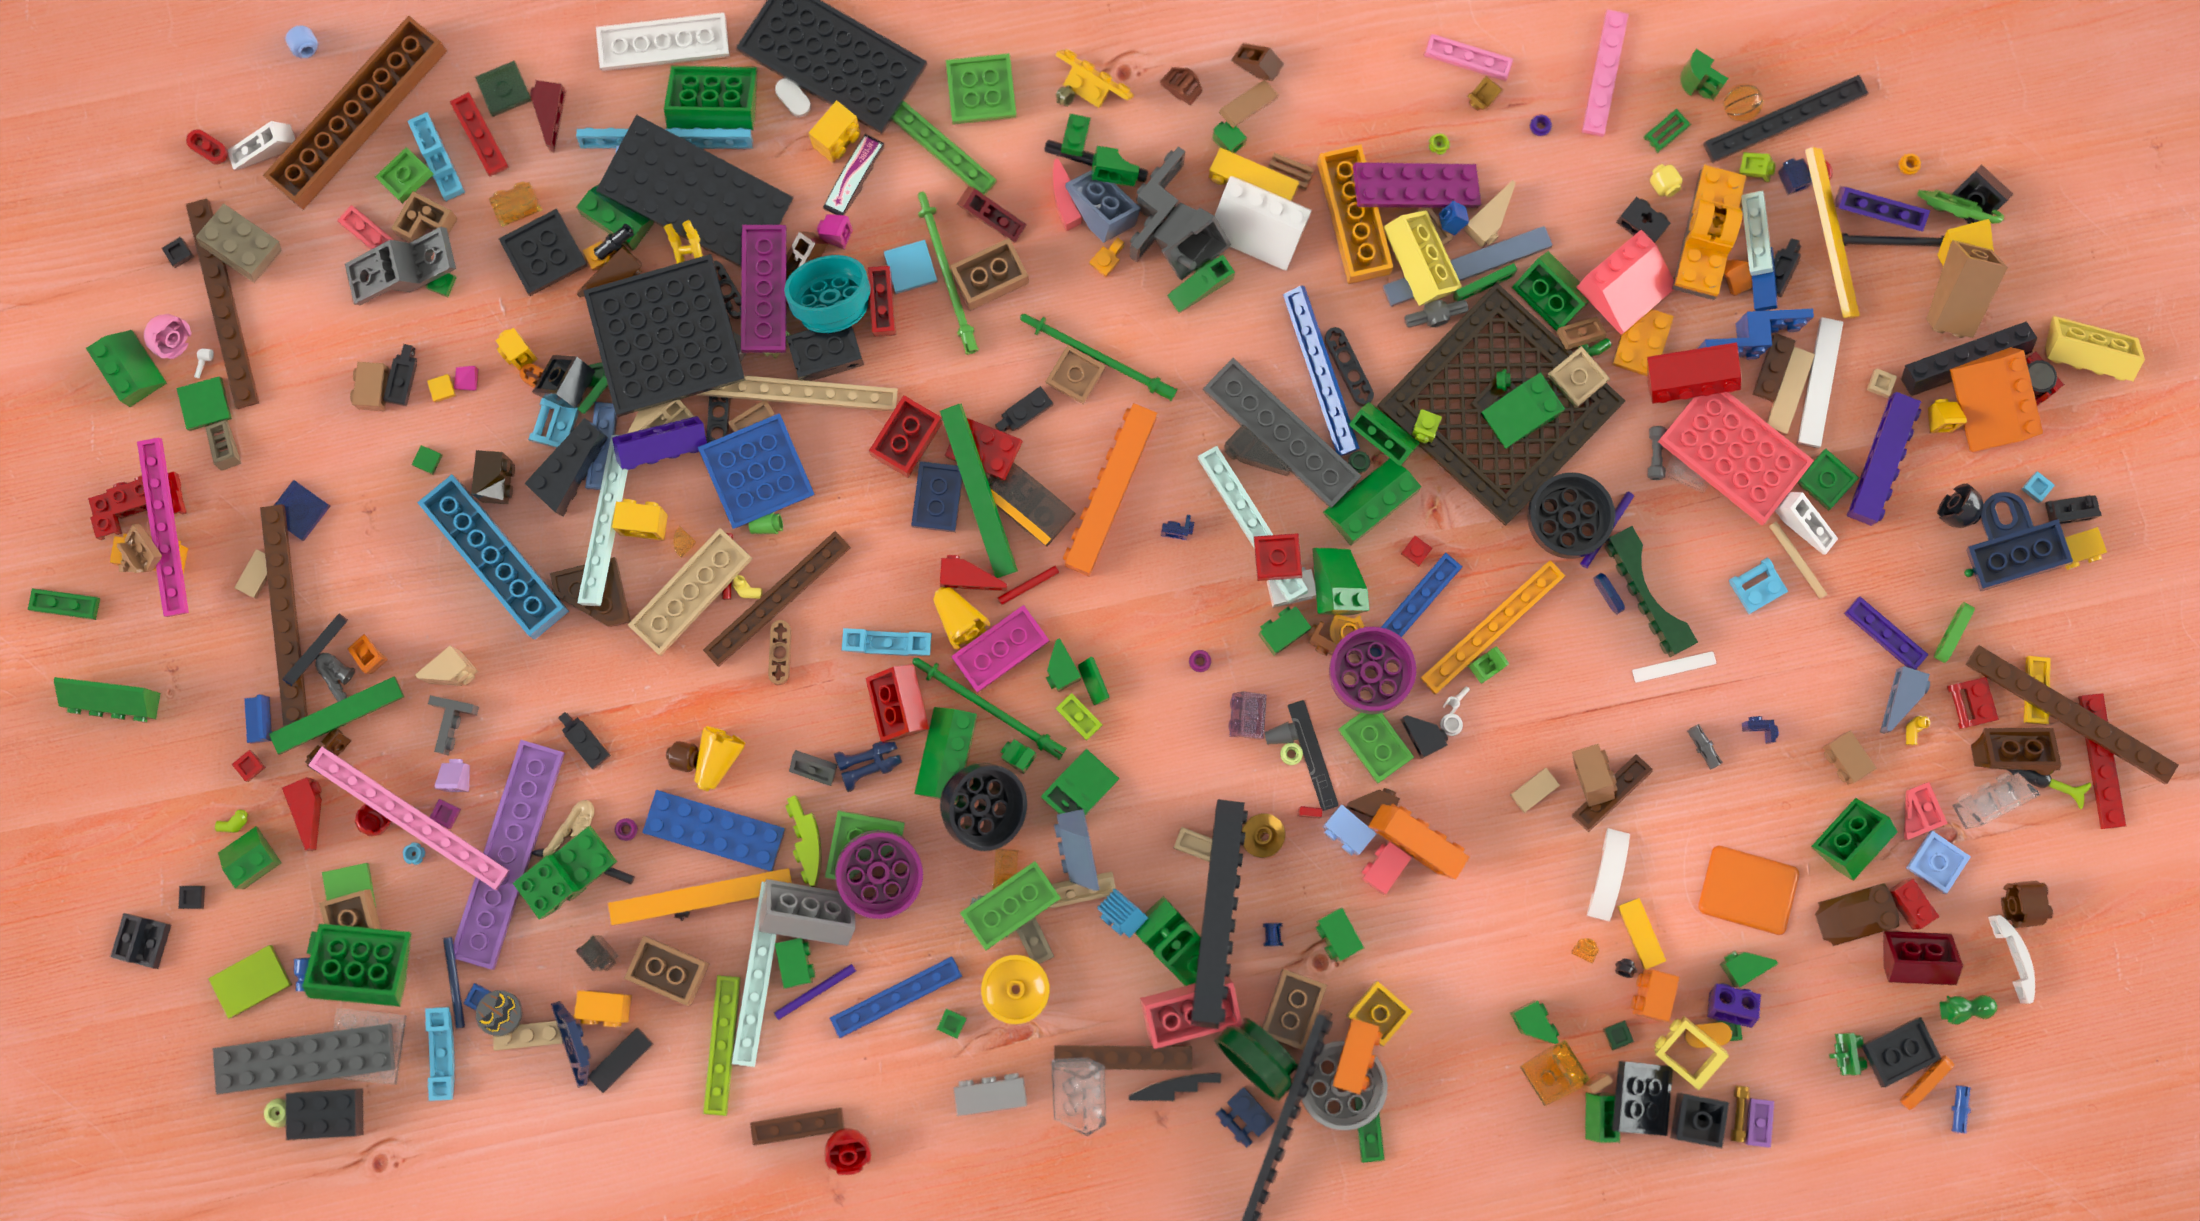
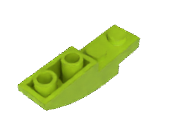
[785,795,822,887]

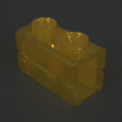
[489,182,542,227]

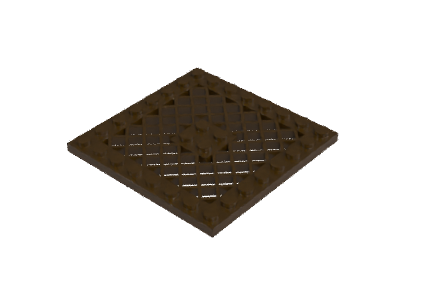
[1377,283,1626,526]

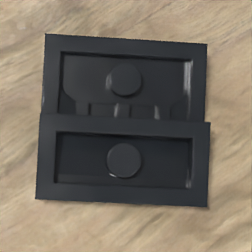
[110,913,171,969]

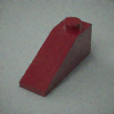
[530,80,566,152]
[957,186,1027,243]

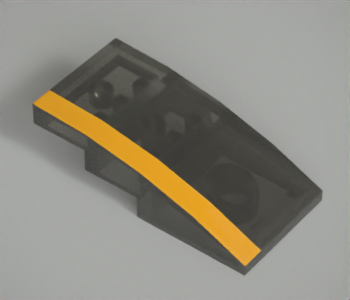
[987,462,1075,547]

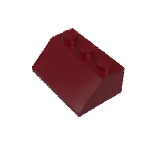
[1883,931,1963,985]

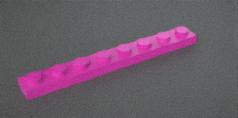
[137,437,189,617]

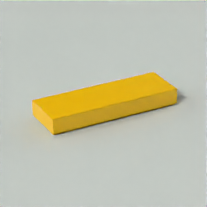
[2024,656,2051,725]
[1617,898,1666,970]

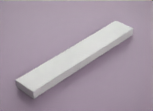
[1797,317,1843,448]

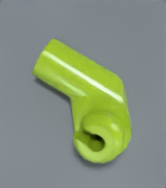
[215,810,248,833]

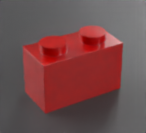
[1890,878,1940,930]

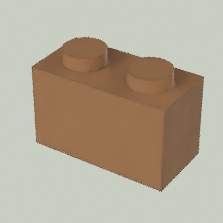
[350,362,390,411]
[1823,731,1877,785]

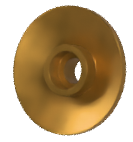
[1242,813,1286,858]

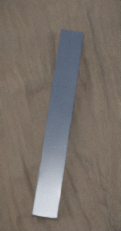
[1383,226,1553,307]

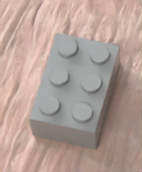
[954,1073,1028,1116]

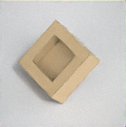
[1867,368,1897,398]

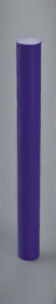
[1580,491,1634,568]
[774,964,856,1020]

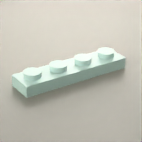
[1741,191,1773,276]

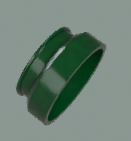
[1214,1017,1298,1101]

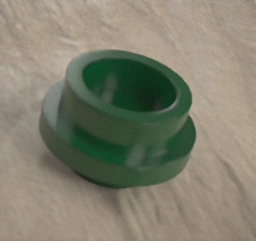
[1348,451,1370,473]

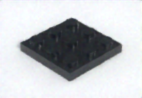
[499,208,588,296]
[1612,1061,1673,1136]

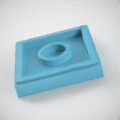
[884,240,938,294]

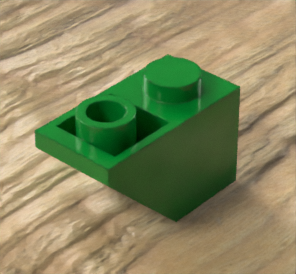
[1510,1001,1559,1044]

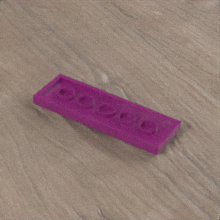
[1353,162,1481,208]
[741,225,787,353]

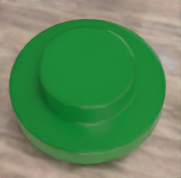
[1497,369,1511,391]

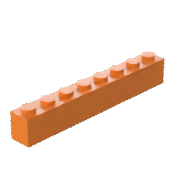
[1063,403,1158,577]

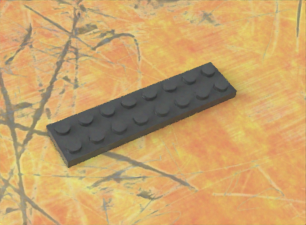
[1203,358,1361,508]
[213,1024,395,1094]

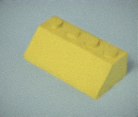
[1383,210,1462,306]
[2045,316,2145,381]

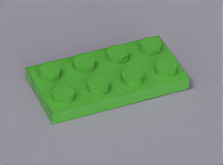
[960,861,1061,951]

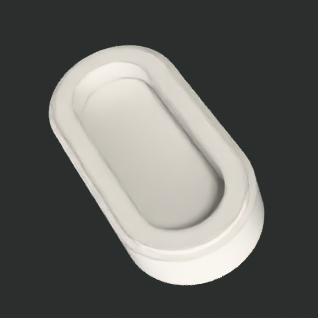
[775,78,811,117]

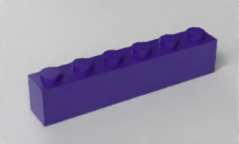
[1847,392,1921,526]

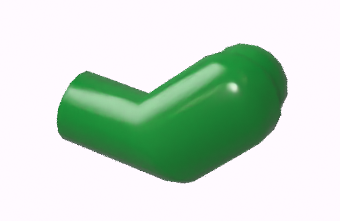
[1578,338,1612,357]

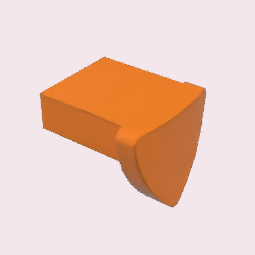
[1724,260,1753,296]

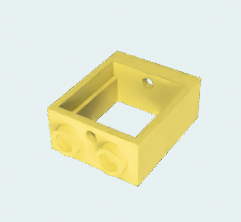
[1654,1016,1729,1090]

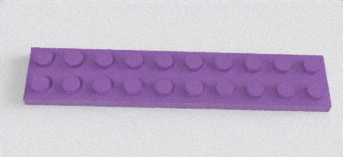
[453,740,565,970]

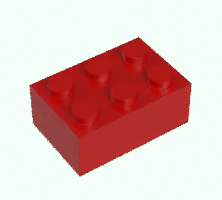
[869,395,943,478]

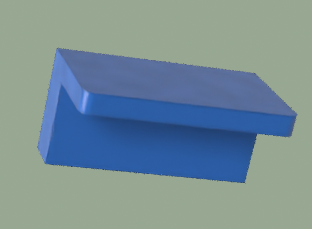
[244,694,272,744]

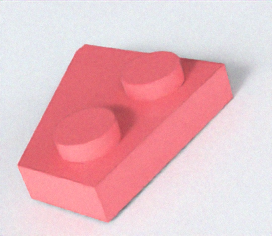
[1904,782,1948,840]

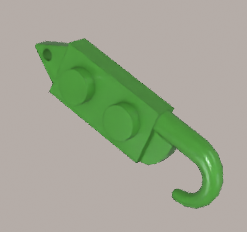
[1917,190,2004,224]

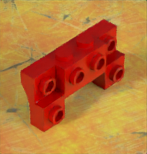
[88,471,187,540]

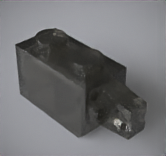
[576,935,619,971]

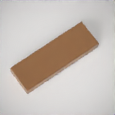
[1219,80,1279,128]

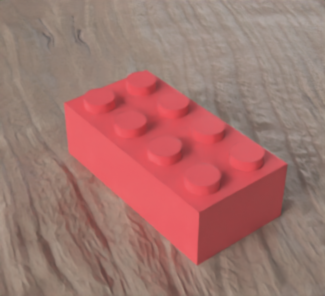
[1140,977,1242,1049]

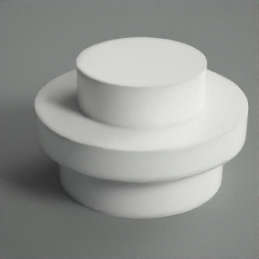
[1440,714,1463,736]

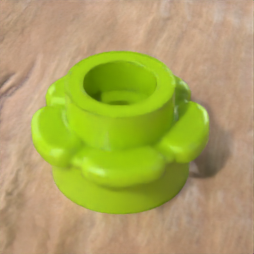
[1429,134,1450,155]

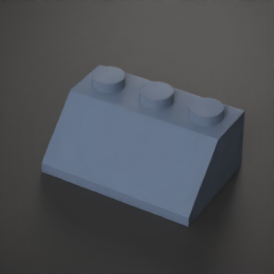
[1054,809,1099,891]

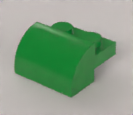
[1680,49,1729,100]

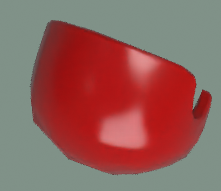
[355,804,391,836]

